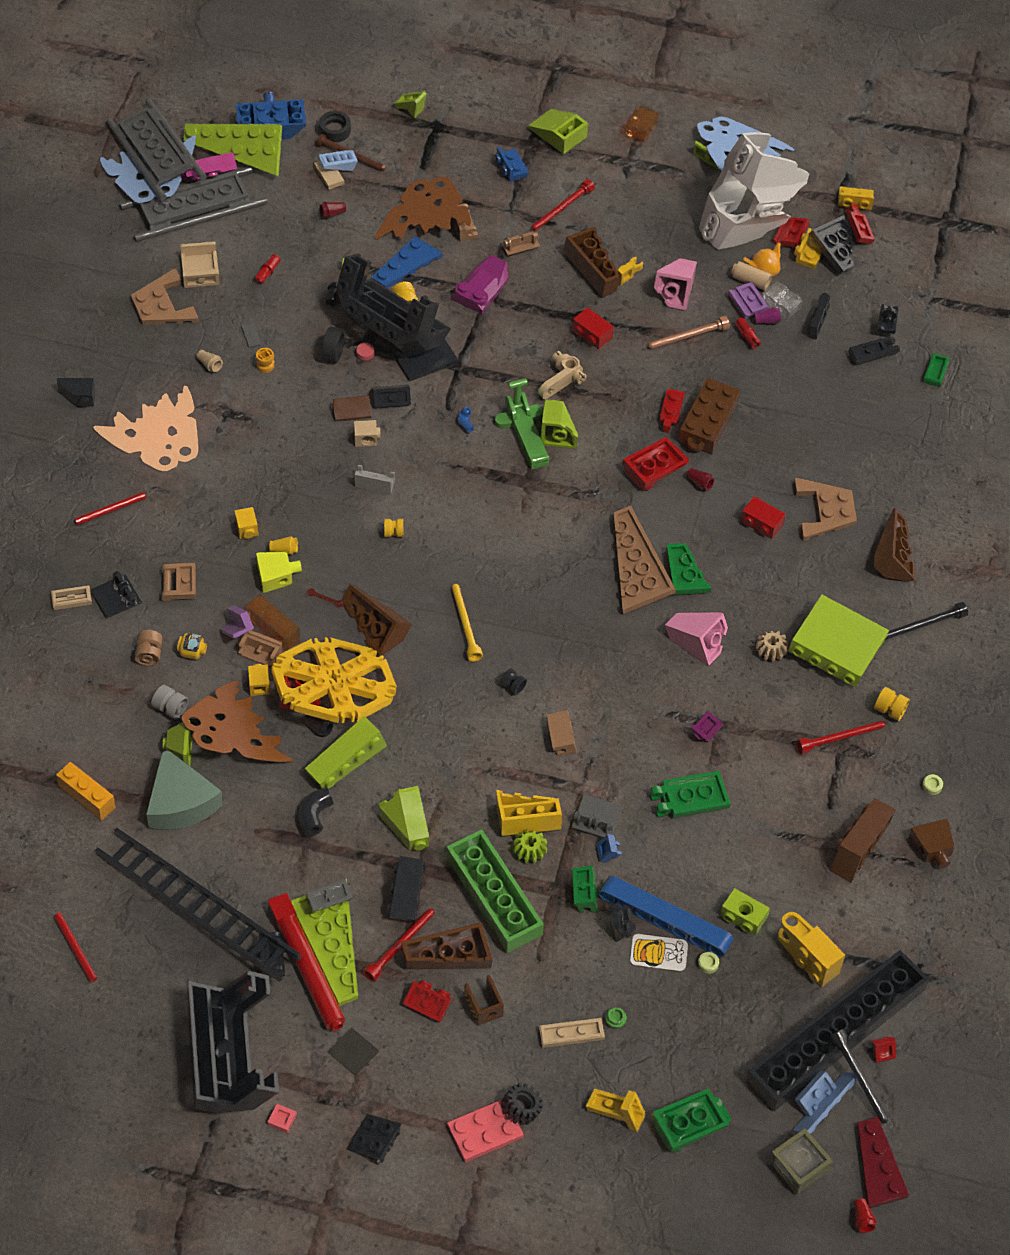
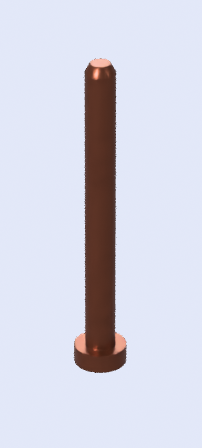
[317,134,386,171]

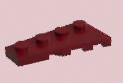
[857,1117,909,1208]

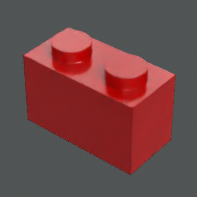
[572,307,614,350]
[741,496,786,539]

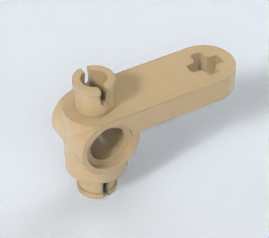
[538,351,587,399]

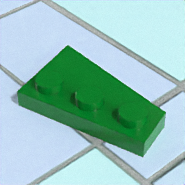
[666,543,711,595]

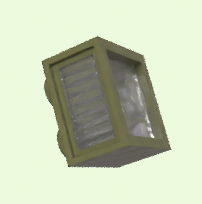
[769,1128,833,1195]

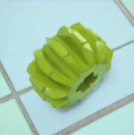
[513,829,547,864]

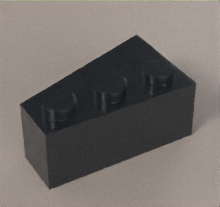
[387,856,426,923]

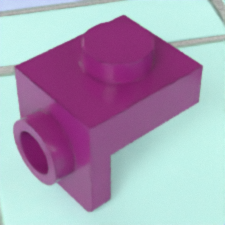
[690,711,724,742]

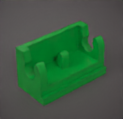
[573,866,598,913]

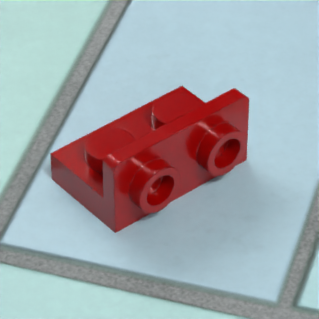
[403,979,454,1022]

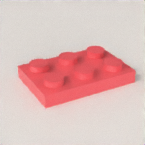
[447,1100,524,1163]

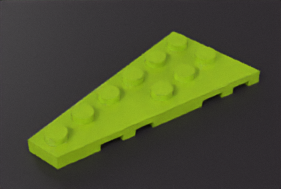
[184,124,282,177]

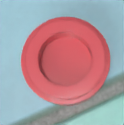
[357,343,375,361]

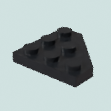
[809,216,854,275]

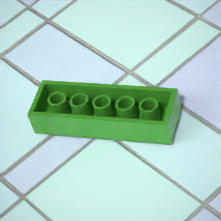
[446,829,544,953]

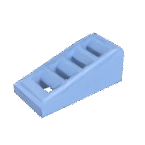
[318,150,357,171]

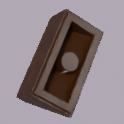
[333,395,371,421]

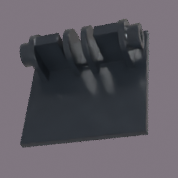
[91,571,142,618]
[346,1114,402,1165]

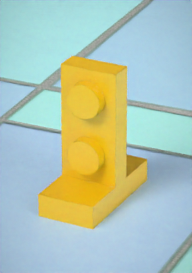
[586,1089,646,1132]

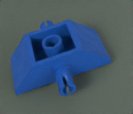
[236,91,306,140]

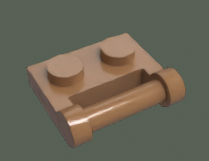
[161,563,196,602]

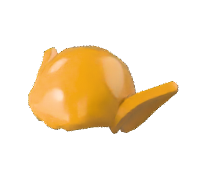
[743,242,781,277]

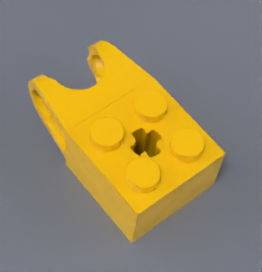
[778,912,845,987]

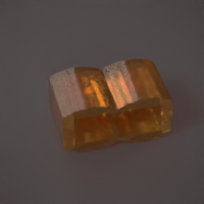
[625,106,659,142]

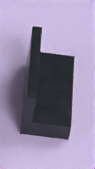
[373,384,411,407]

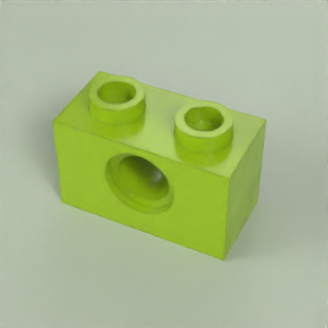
[720,888,770,936]

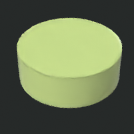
[922,774,943,795]
[698,952,719,974]

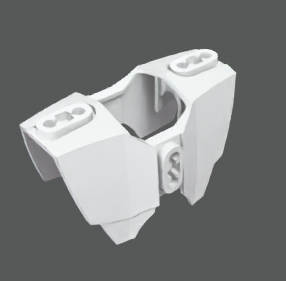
[699,132,809,250]

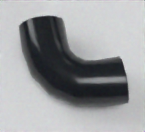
[298,786,334,837]

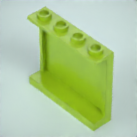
[788,595,889,687]

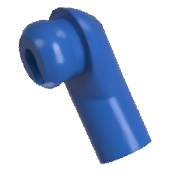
[457,407,474,433]

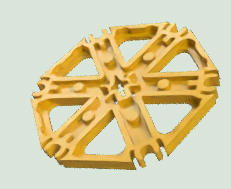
[272,637,397,723]

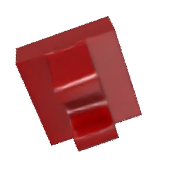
[872,1036,896,1063]

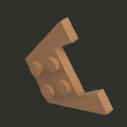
[131,269,199,325]
[794,478,857,541]

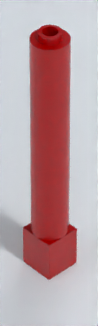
[268,893,346,1031]

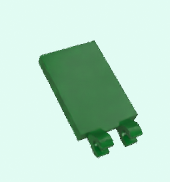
[650,771,731,818]

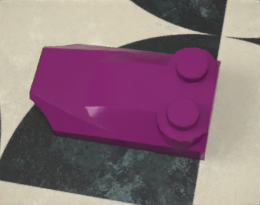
[452,255,509,314]

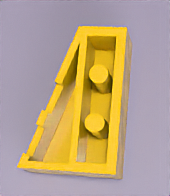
[496,790,562,836]

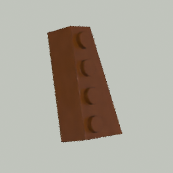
[563,226,620,297]
[400,922,493,969]

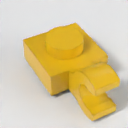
[617,257,643,285]

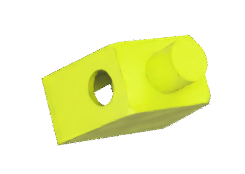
[256,552,302,593]

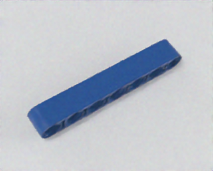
[599,876,734,957]

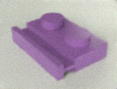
[729,282,768,319]

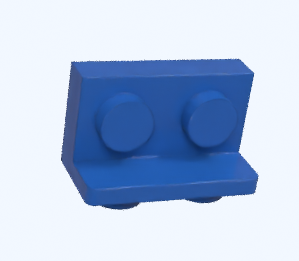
[495,147,529,182]

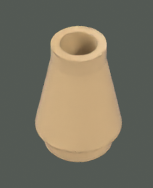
[197,350,223,372]

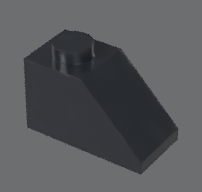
[57,378,95,407]

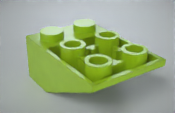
[528,109,588,154]

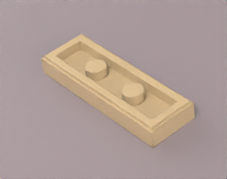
[539,1018,605,1048]

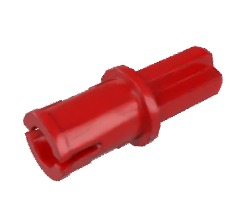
[255,254,281,284]
[735,317,762,349]

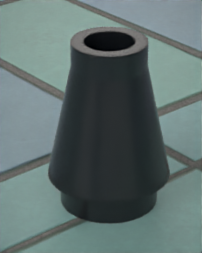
[303,715,334,736]

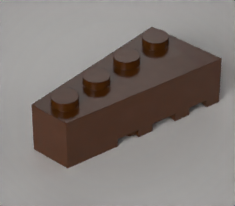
[830,798,896,883]

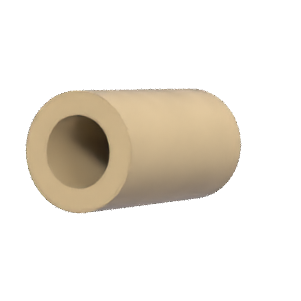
[731,262,772,291]

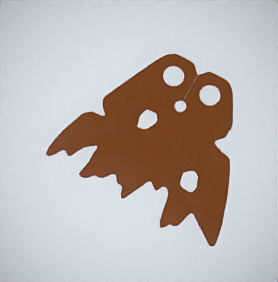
[375,177,471,240]
[182,681,293,762]

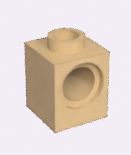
[354,420,381,447]

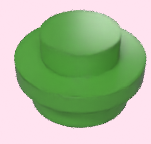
[605,1008,626,1028]

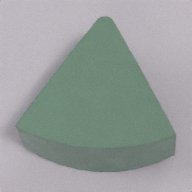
[147,751,223,830]

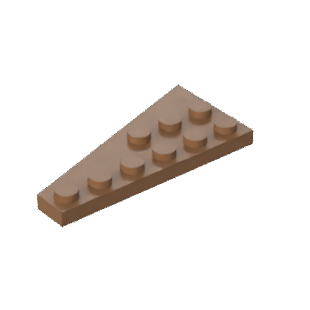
[614,506,676,614]

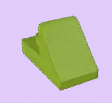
[393,91,426,118]

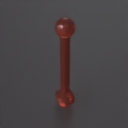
[307,588,344,607]

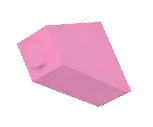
[654,259,697,310]
[665,612,728,665]

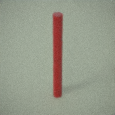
[74,492,146,525]
[54,913,97,983]

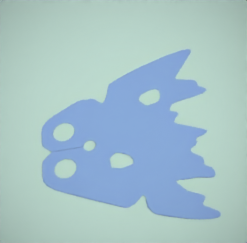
[697,117,795,170]
[100,135,196,203]

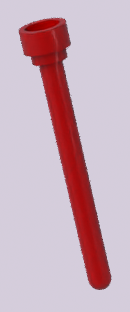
[531,179,595,231]
[796,721,885,755]
[363,908,435,982]

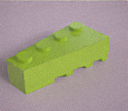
[305,716,387,788]

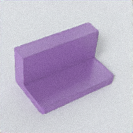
[220,605,254,638]

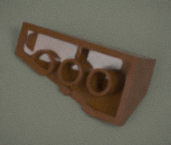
[342,584,412,655]

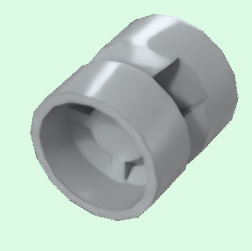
[151,684,189,719]

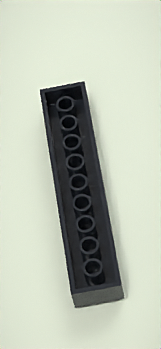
[746,950,929,1111]

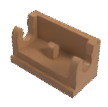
[451,204,478,242]
[238,630,283,668]
[547,710,577,755]

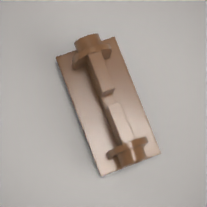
[501,231,540,256]

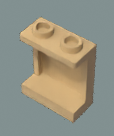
[180,242,220,288]

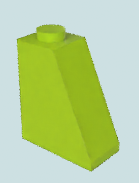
[541,400,578,449]
[379,786,429,851]

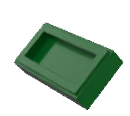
[923,353,950,387]

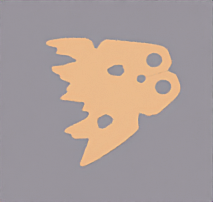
[94,386,198,471]

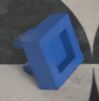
[597,834,622,862]

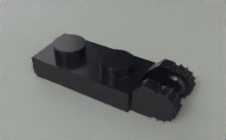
[808,293,830,340]
[848,337,900,365]

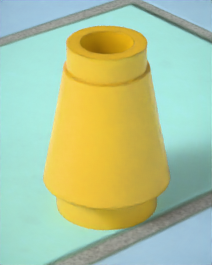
[269,536,298,555]

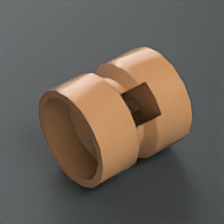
[135,630,163,666]

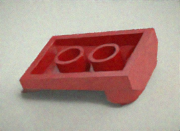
[622,437,689,490]

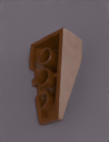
[874,508,915,581]

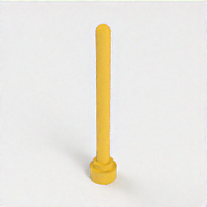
[452,584,483,662]

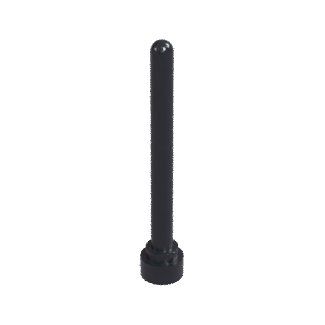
[885,601,968,640]
[828,1028,888,1124]

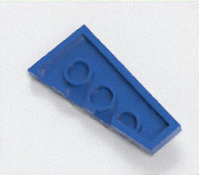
[371,236,442,289]

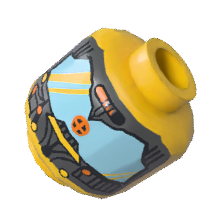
[177,633,207,660]

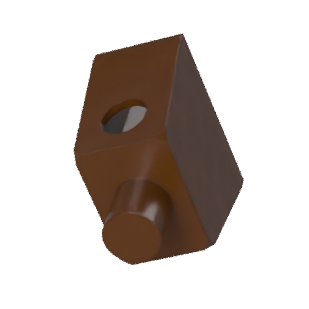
[909,819,954,868]

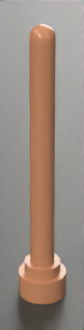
[648,316,730,349]

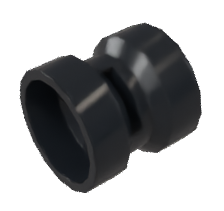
[500,668,527,695]

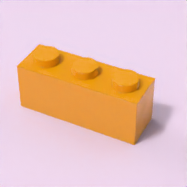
[56,762,116,821]

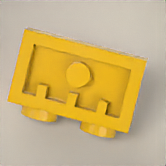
[838,186,874,210]
[794,228,823,269]

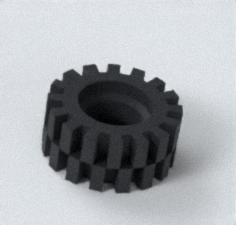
[501,1083,543,1125]

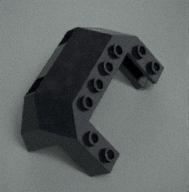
[336,253,451,357]
[188,971,279,1113]

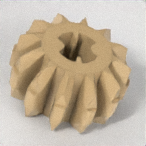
[756,629,789,662]

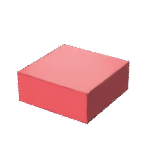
[268,1104,297,1133]

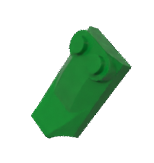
[652,1088,732,1152]

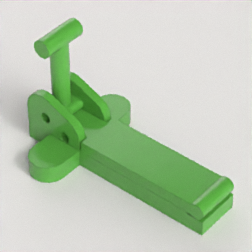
[495,378,549,470]

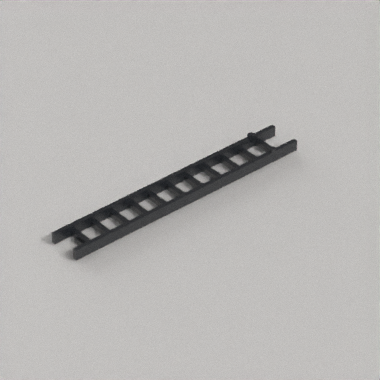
[95,828,302,982]

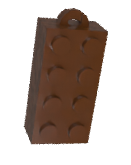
[678,378,741,455]

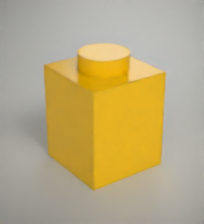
[234,507,258,539]
[248,664,270,696]

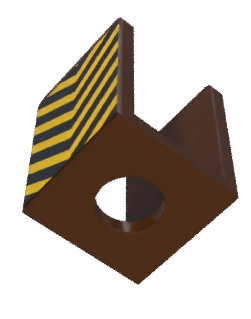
[464,975,504,1026]

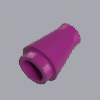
[755,307,781,324]

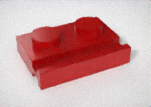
[774,217,810,247]

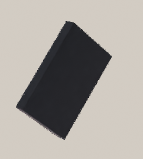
[394,339,458,381]

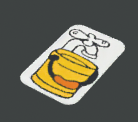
[630,934,688,971]

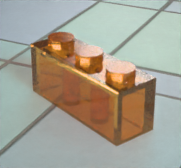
[246,594,300,651]

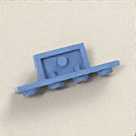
[793,1071,857,1134]

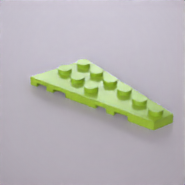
[291,879,358,1006]

